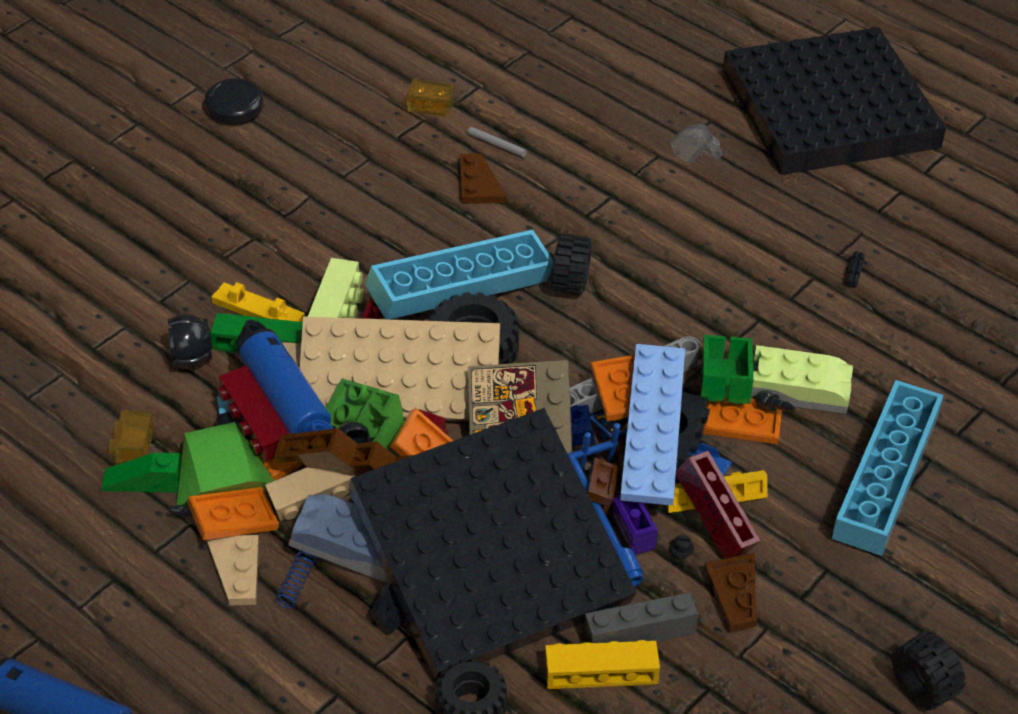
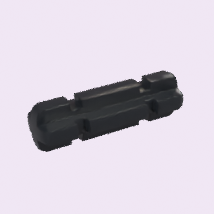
[845,251,865,288]

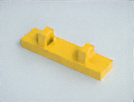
[211,282,305,322]
[666,470,768,513]

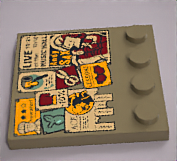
[468,360,572,454]

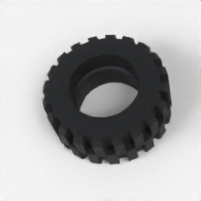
[428,292,519,364]

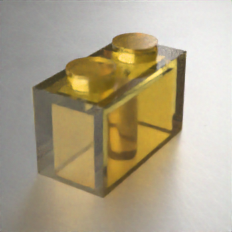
[407,79,454,117]
[109,410,154,465]

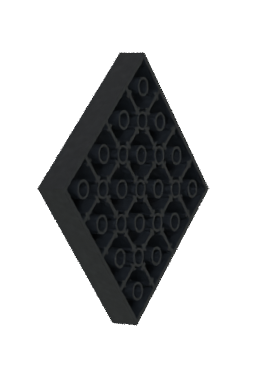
[723,27,946,175]
[348,408,637,682]

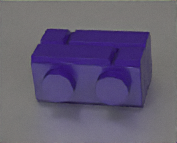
[612,495,658,555]

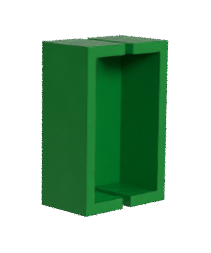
[701,334,754,404]

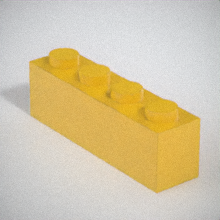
[545,640,660,689]

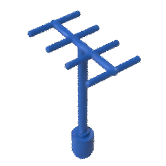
[568,423,644,587]

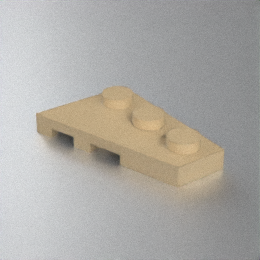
[206,535,259,606]

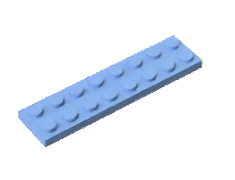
[620,344,685,505]

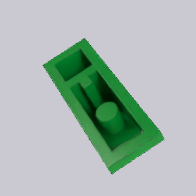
[101,453,181,493]

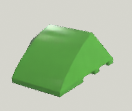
[326,378,404,450]
[176,422,275,506]

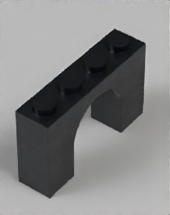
[675,392,710,478]

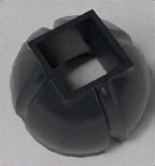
[168,314,212,370]

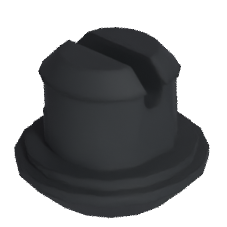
[670,535,694,558]

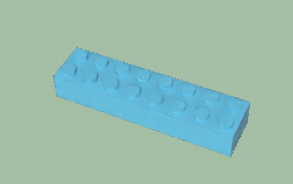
[365,230,554,320]
[832,380,944,556]

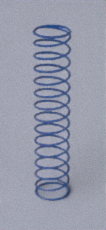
[276,550,317,608]

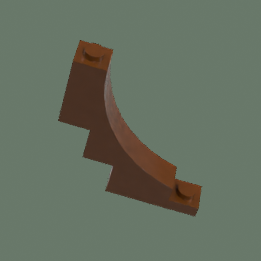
[274,428,413,476]

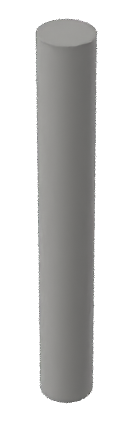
[468,127,527,158]

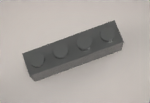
[584,593,698,643]

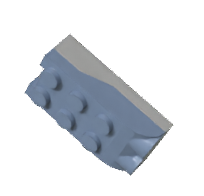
[288,494,389,583]

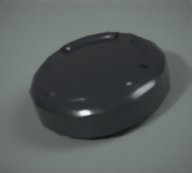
[204,78,264,125]

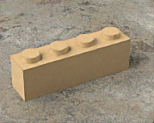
[265,467,355,522]

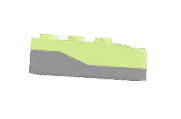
[751,345,853,414]

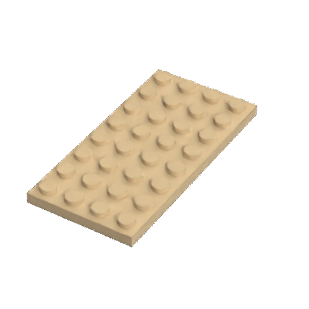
[300,317,500,421]

